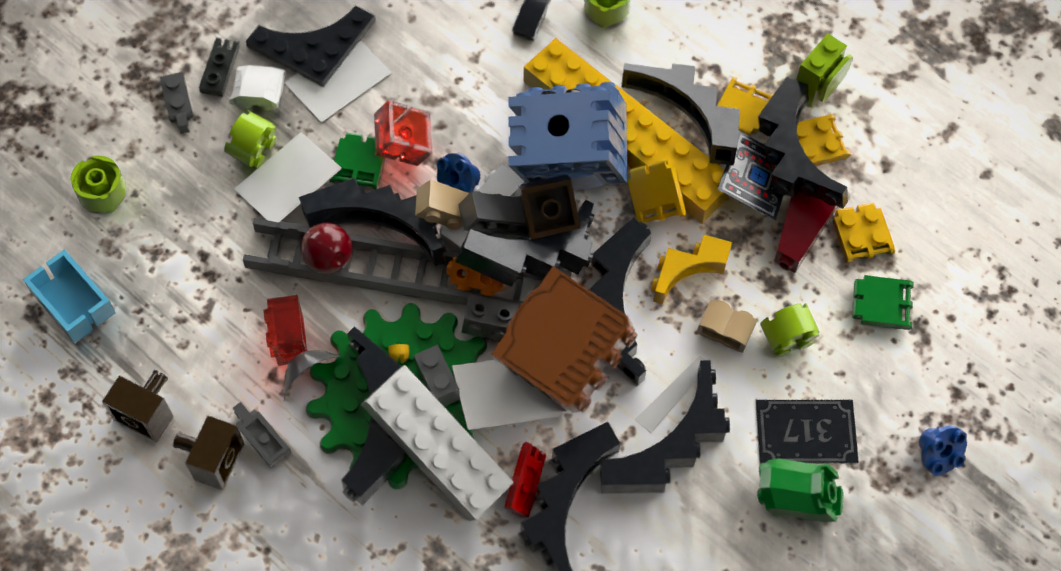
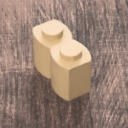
[697,300,757,353]

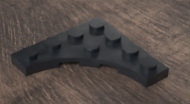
[245,5,376,87]

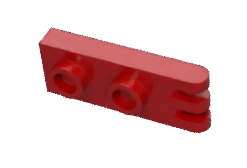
[504,442,547,518]

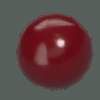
[300,223,353,275]

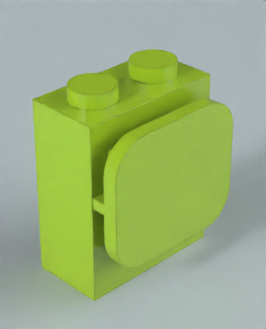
[796,33,853,107]

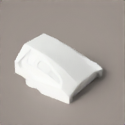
[229,66,285,110]

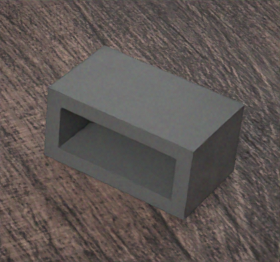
[414,345,460,407]

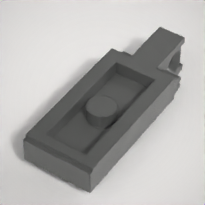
[160,72,193,134]
[232,402,291,468]

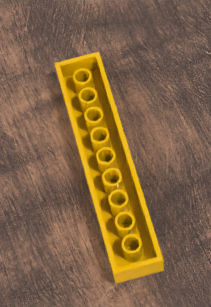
[523,38,730,224]

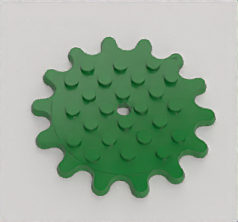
[306,303,487,490]

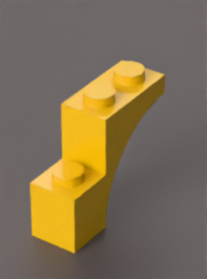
[651,234,732,304]

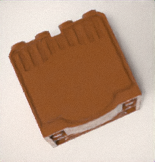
[491,266,638,413]

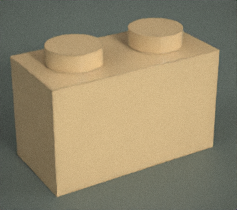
[415,179,469,230]

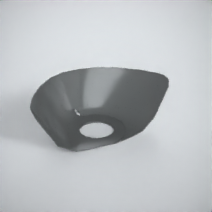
[284,350,342,398]

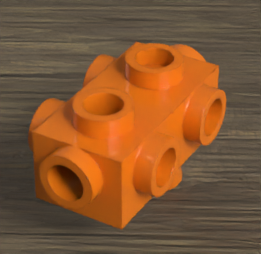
[446,257,506,296]

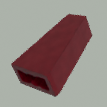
[774,191,838,273]

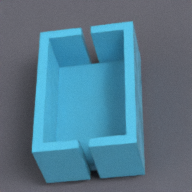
[23,249,116,344]

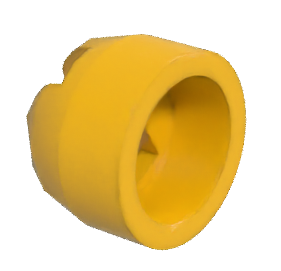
[388,344,409,363]

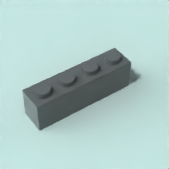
[458,191,542,238]

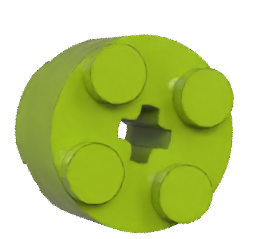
[584,0,631,27]
[224,110,277,168]
[70,155,126,213]
[760,303,820,358]

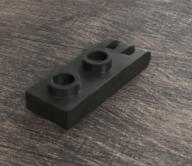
[199,37,240,97]

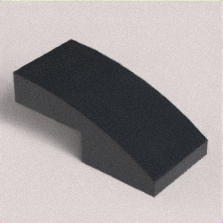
[512,0,551,40]

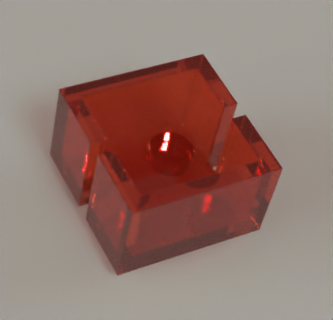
[374,100,433,166]
[263,295,308,366]

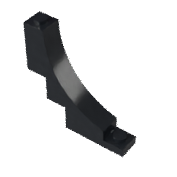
[588,217,651,386]
[341,326,407,506]

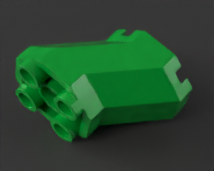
[757,459,843,522]

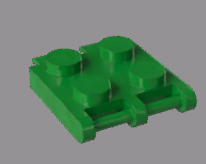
[329,132,388,190]
[852,275,914,330]

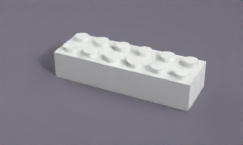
[361,365,514,521]

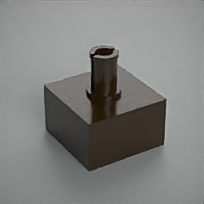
[518,174,581,239]
[102,370,174,442]
[173,415,245,490]

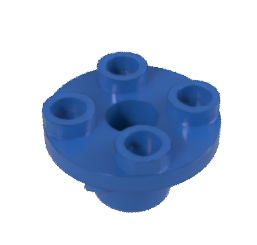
[437,153,480,193]
[919,425,967,476]

